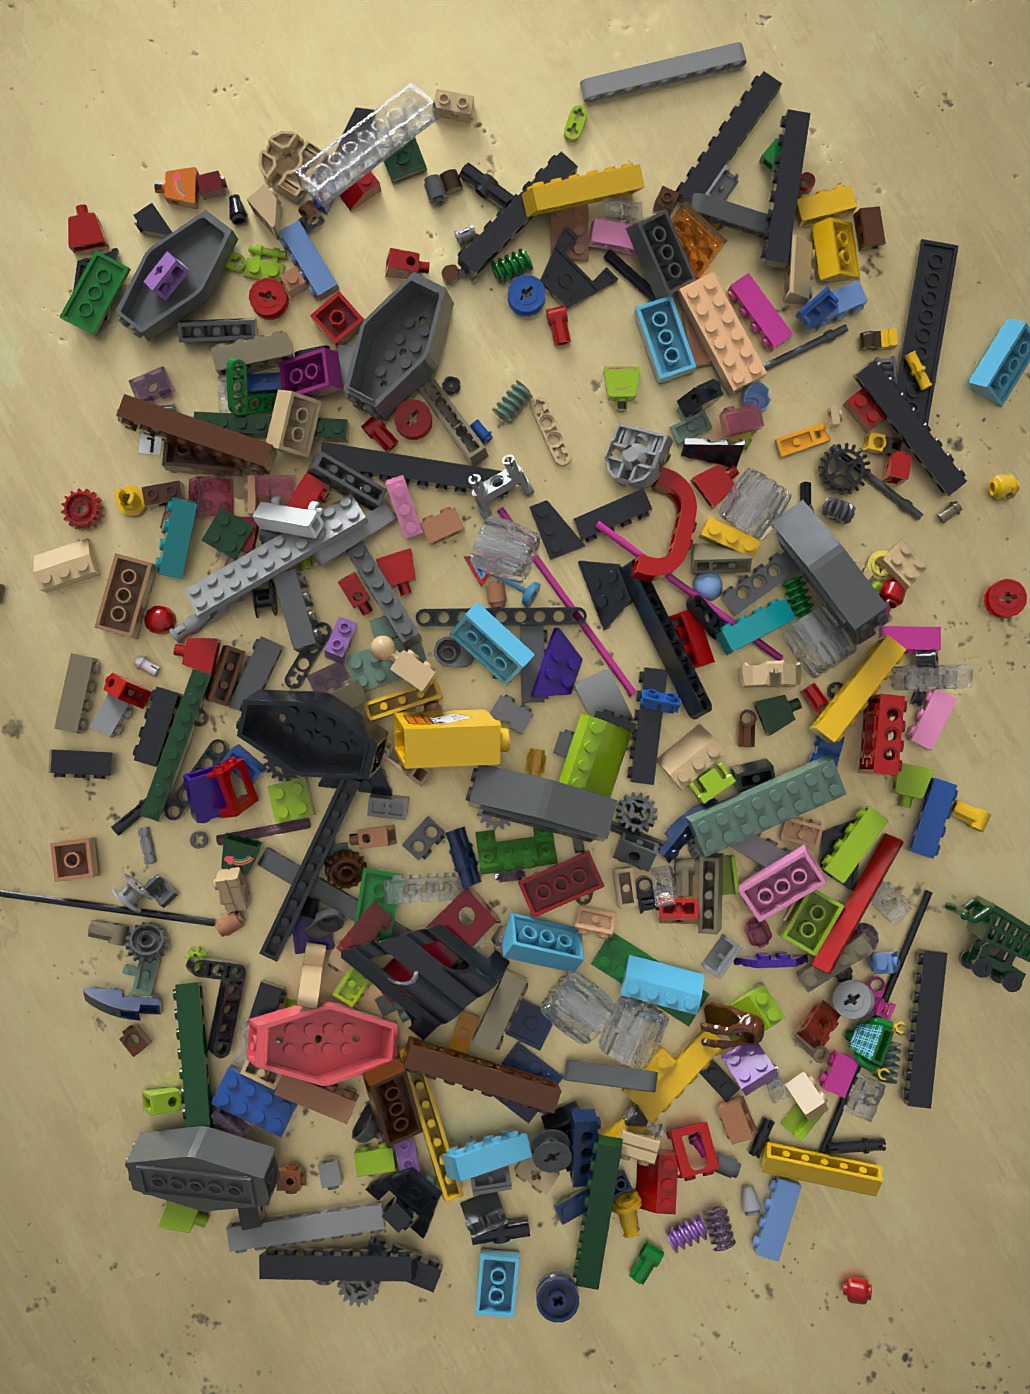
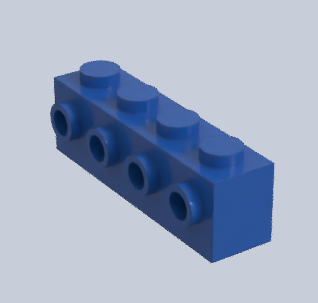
[907,778,958,859]

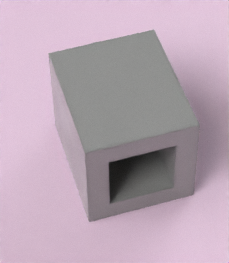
[318,1157,343,1190]

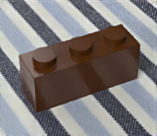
[205,645,246,706]

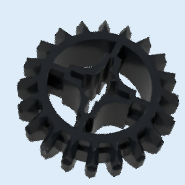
[818,443,871,495]

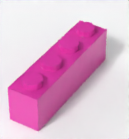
[728,273,793,352]

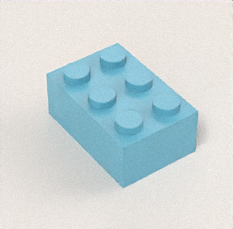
[475,1248,520,1318]

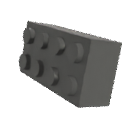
[625,209,697,300]
[273,569,324,653]

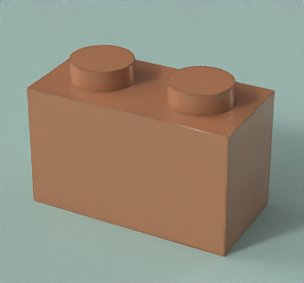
[420,507,465,546]
[718,1096,758,1145]

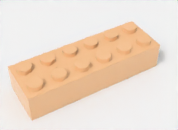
[676,272,767,396]

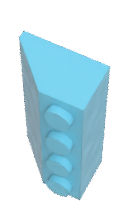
[968,318,1030,407]
[449,602,535,686]
[502,913,584,973]
[620,955,704,1015]

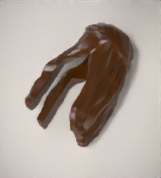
[701,1002,765,1049]

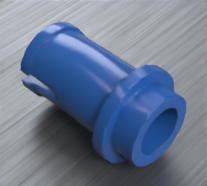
[470,419,493,444]

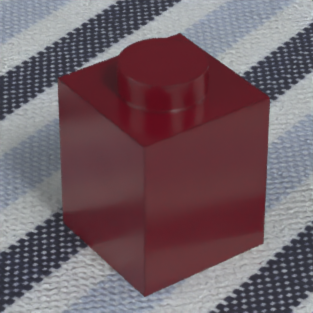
[196,170,228,200]

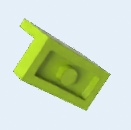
[723,855,740,895]
[781,1103,825,1142]

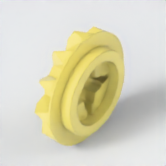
[867,550,892,581]

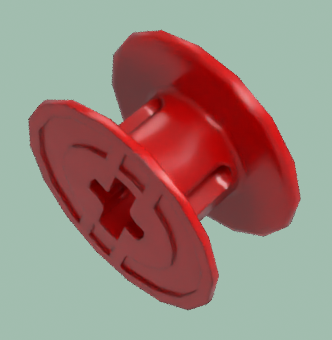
[249,278,289,320]
[394,399,433,440]
[984,579,1027,619]

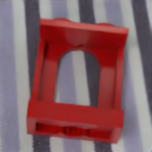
[206,757,259,818]
[666,1121,720,1181]

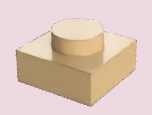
[827,405,843,429]

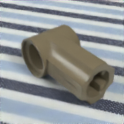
[674,858,695,896]
[88,920,129,946]
[793,1027,830,1064]

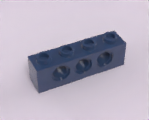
[570,1109,601,1188]

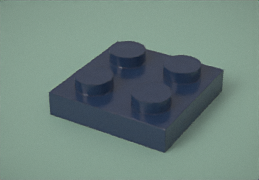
[505,998,557,1051]

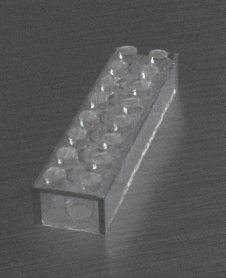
[295,83,439,207]

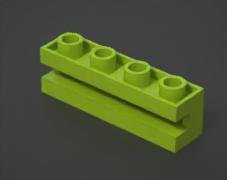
[821,806,889,883]

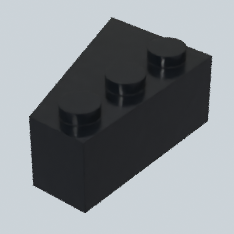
[48,750,112,779]

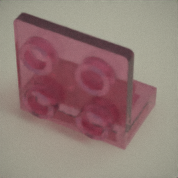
[189,476,233,518]

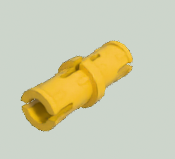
[904,351,932,391]

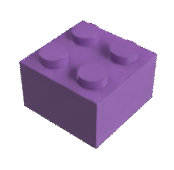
[721,1043,779,1096]

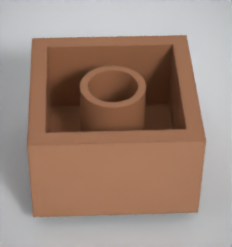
[50,837,99,882]

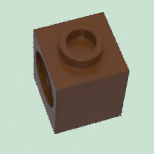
[653,186,680,216]
[119,1024,152,1057]

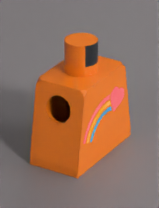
[154,167,199,209]

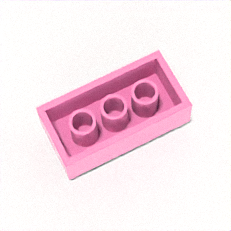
[738,844,827,923]

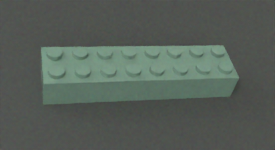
[685,755,846,857]

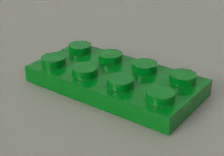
[59,250,131,336]
[351,867,402,946]

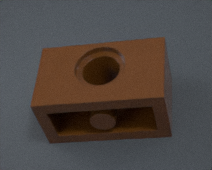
[142,481,186,509]

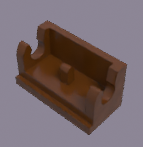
[853,206,886,251]

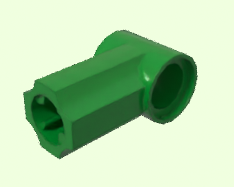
[629,1242,664,1285]

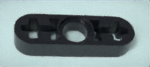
[686,595,726,640]

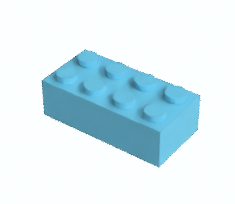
[634,295,696,384]
[442,1129,532,1182]

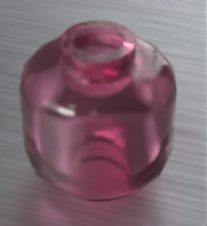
[744,918,772,948]

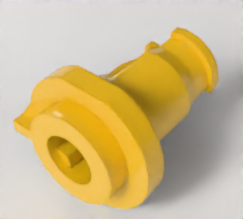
[114,485,146,516]
[612,1191,642,1238]

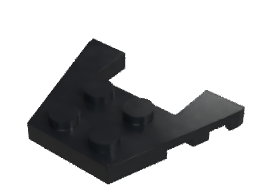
[540,226,618,308]
[365,1167,442,1238]

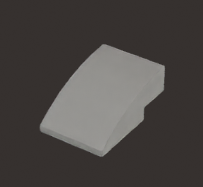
[574,668,634,721]

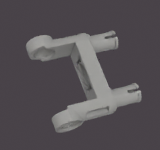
[469,455,534,521]

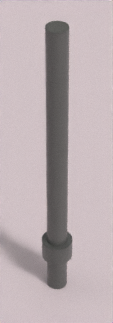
[763,324,848,371]
[829,444,924,520]

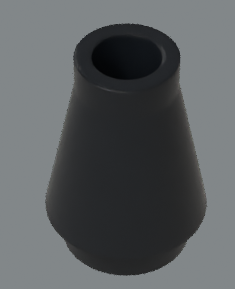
[229,194,248,225]

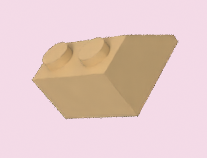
[247,185,282,240]

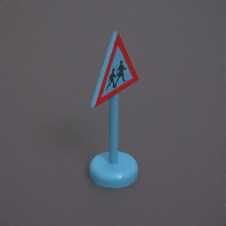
[464,556,541,608]

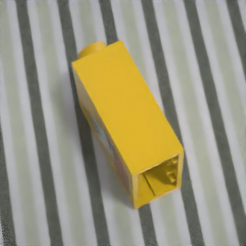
[394,709,510,769]

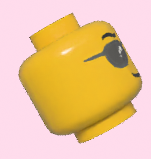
[989,474,1020,500]

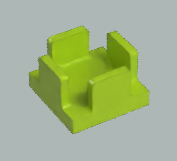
[688,762,736,804]

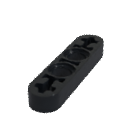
[285,622,332,689]

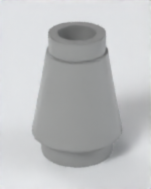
[742,1186,762,1216]

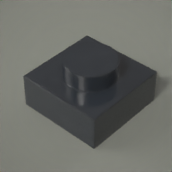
[300,897,320,919]

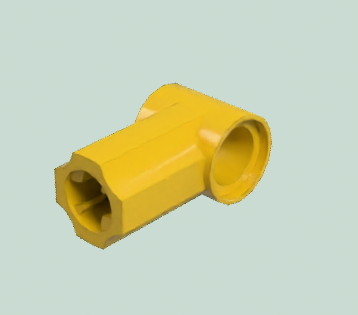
[951,800,991,832]

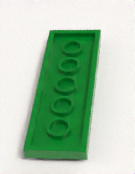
[591,932,709,1027]

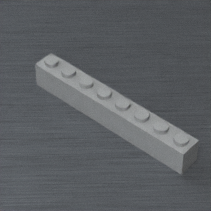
[226,1201,386,1253]

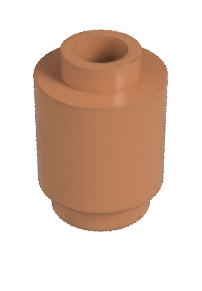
[485,580,507,608]
[215,911,245,937]

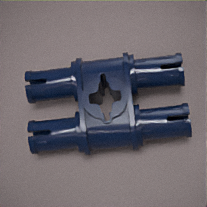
[445,826,482,889]

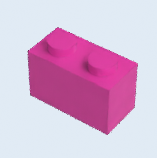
[819,1050,858,1098]

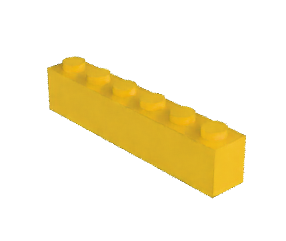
[761,1142,883,1197]

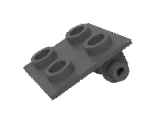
[460,1192,508,1239]

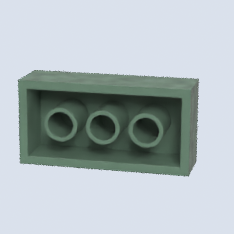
[344,639,427,692]

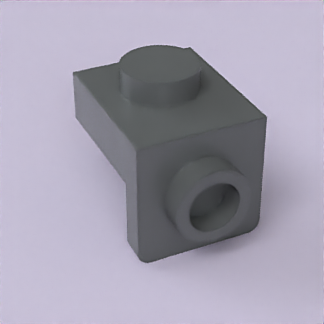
[143,874,178,908]

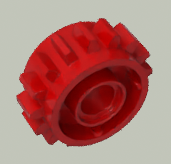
[61,488,104,531]

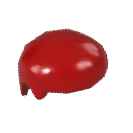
[144,605,176,635]

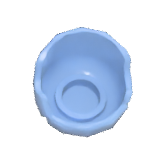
[742,382,771,414]
[693,573,723,601]

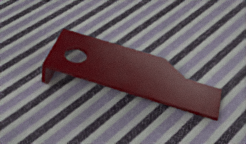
[377,888,501,1004]

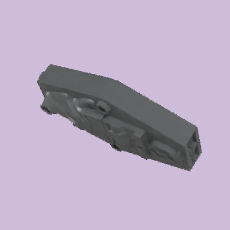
[115,210,239,341]

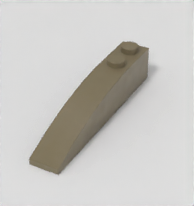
[418,375,489,466]

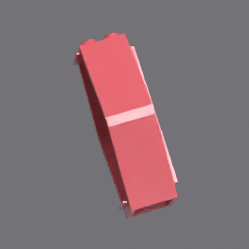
[247,999,399,1086]

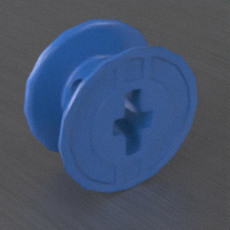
[508,274,546,317]

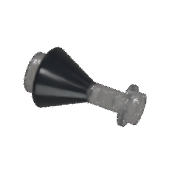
[622,1104,665,1138]

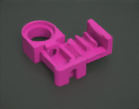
[867,976,896,1020]

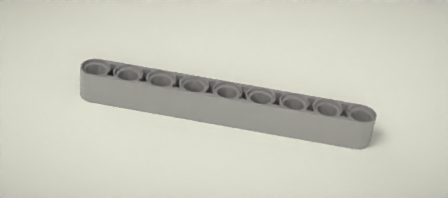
[580,42,747,103]

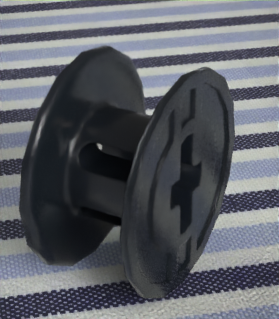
[252,579,278,619]

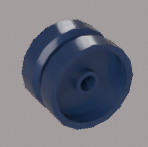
[536,1271,579,1323]

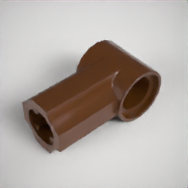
[737,709,757,747]

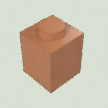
[279,266,308,298]

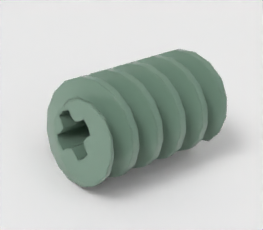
[492,380,533,422]
[873,1041,902,1084]

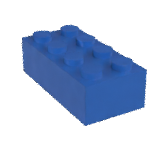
[211,1064,298,1138]

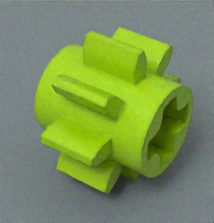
[184,946,208,970]

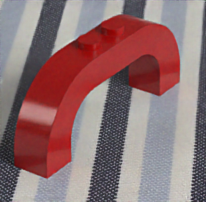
[631,466,697,581]

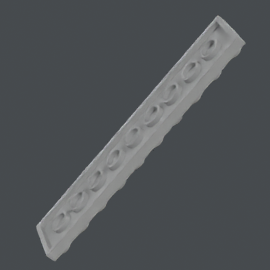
[185,494,368,620]

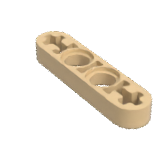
[531,396,571,467]

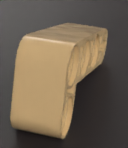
[296,942,326,1009]

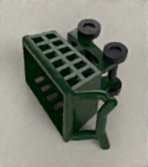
[945,895,1030,992]

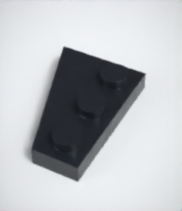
[681,438,746,468]
[529,500,586,560]

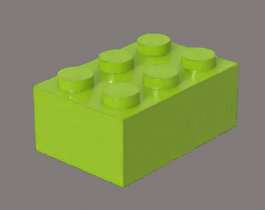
[778,890,844,957]

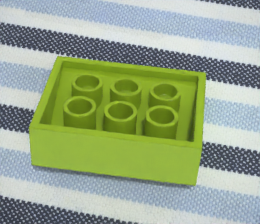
[559,714,632,798]

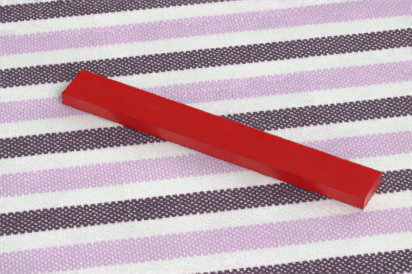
[812,833,904,975]

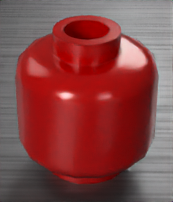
[879,578,906,608]
[843,1277,872,1305]

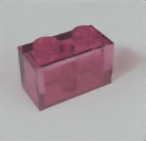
[719,402,764,438]
[255,475,296,495]

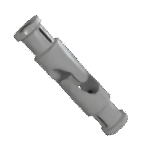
[169,597,243,643]

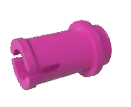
[688,1132,706,1158]

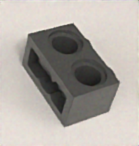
[402,816,445,861]

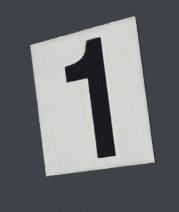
[139,432,162,455]

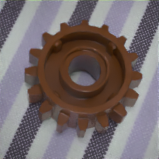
[325,849,367,889]

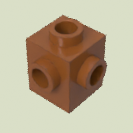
[276,1164,306,1194]

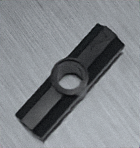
[459,162,514,208]
[471,1218,530,1245]

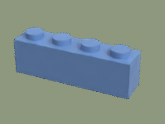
[279,220,340,301]
[752,1176,802,1262]

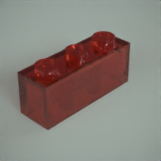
[336,900,392,952]

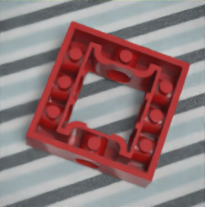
[858,694,907,776]

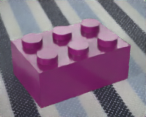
[279,347,343,398]

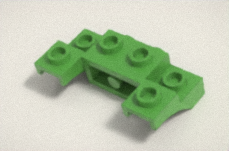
[475,827,558,875]

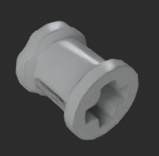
[454,224,476,247]

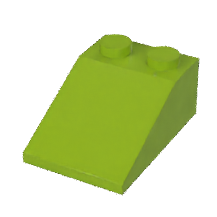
[727,982,786,1041]

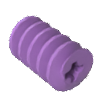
[665,1214,708,1253]

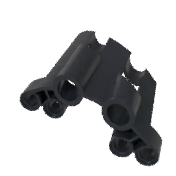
[341,925,510,1040]

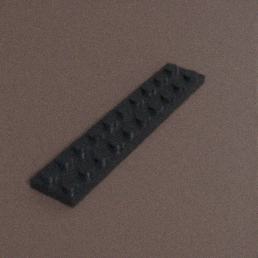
[888,239,959,426]

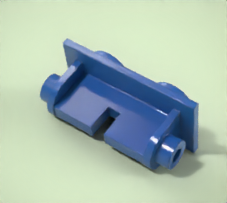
[639,689,681,714]

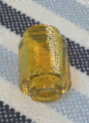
[525,748,546,777]

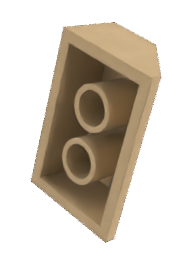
[783,235,815,304]
[266,390,322,458]
[34,538,101,593]
[657,724,727,790]

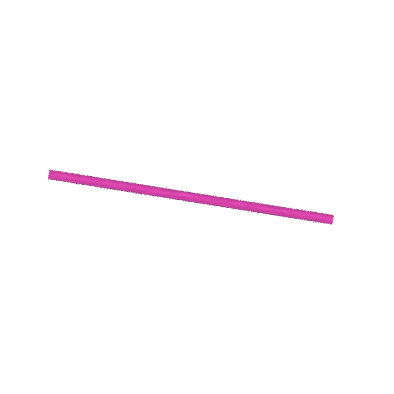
[497,507,636,696]
[595,521,784,661]

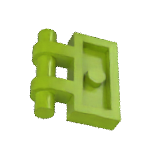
[244,244,287,284]

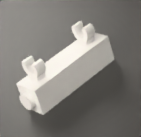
[252,495,324,539]

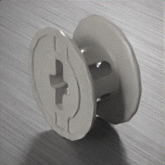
[110,873,153,913]
[833,980,875,1020]

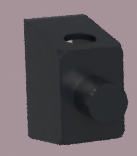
[676,379,723,417]

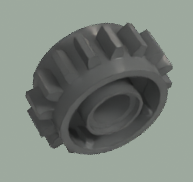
[125,922,168,964]

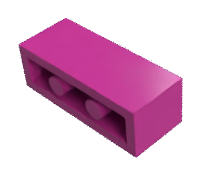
[879,626,941,654]

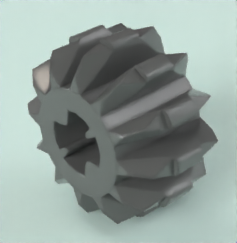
[821,497,856,524]

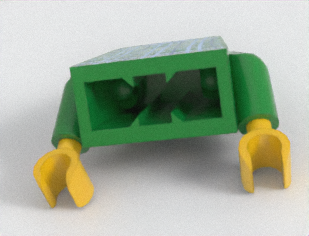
[845,1017,906,1080]

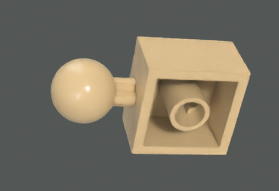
[370,636,437,693]

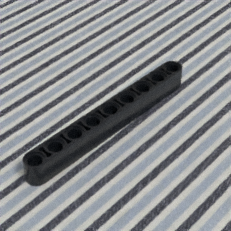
[621,559,712,719]
[415,607,587,627]

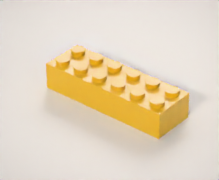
[522,162,645,217]
[809,635,907,743]

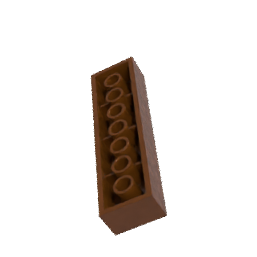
[116,394,277,476]
[402,1036,562,1114]

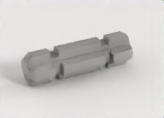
[138,827,156,865]

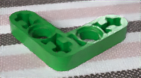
[226,358,277,415]

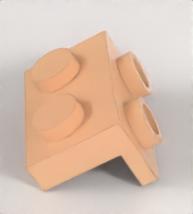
[244,475,270,517]
[780,816,826,849]
[574,906,616,939]

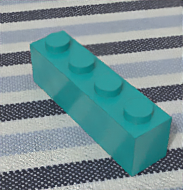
[155,497,197,579]
[716,598,796,655]

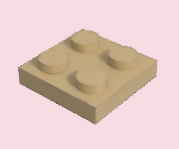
[879,539,929,590]

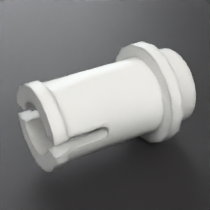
[134,656,160,677]

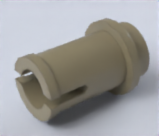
[937,501,963,524]

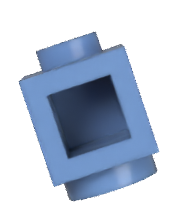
[869,951,900,974]

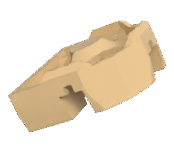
[259,131,329,204]
[738,661,801,688]

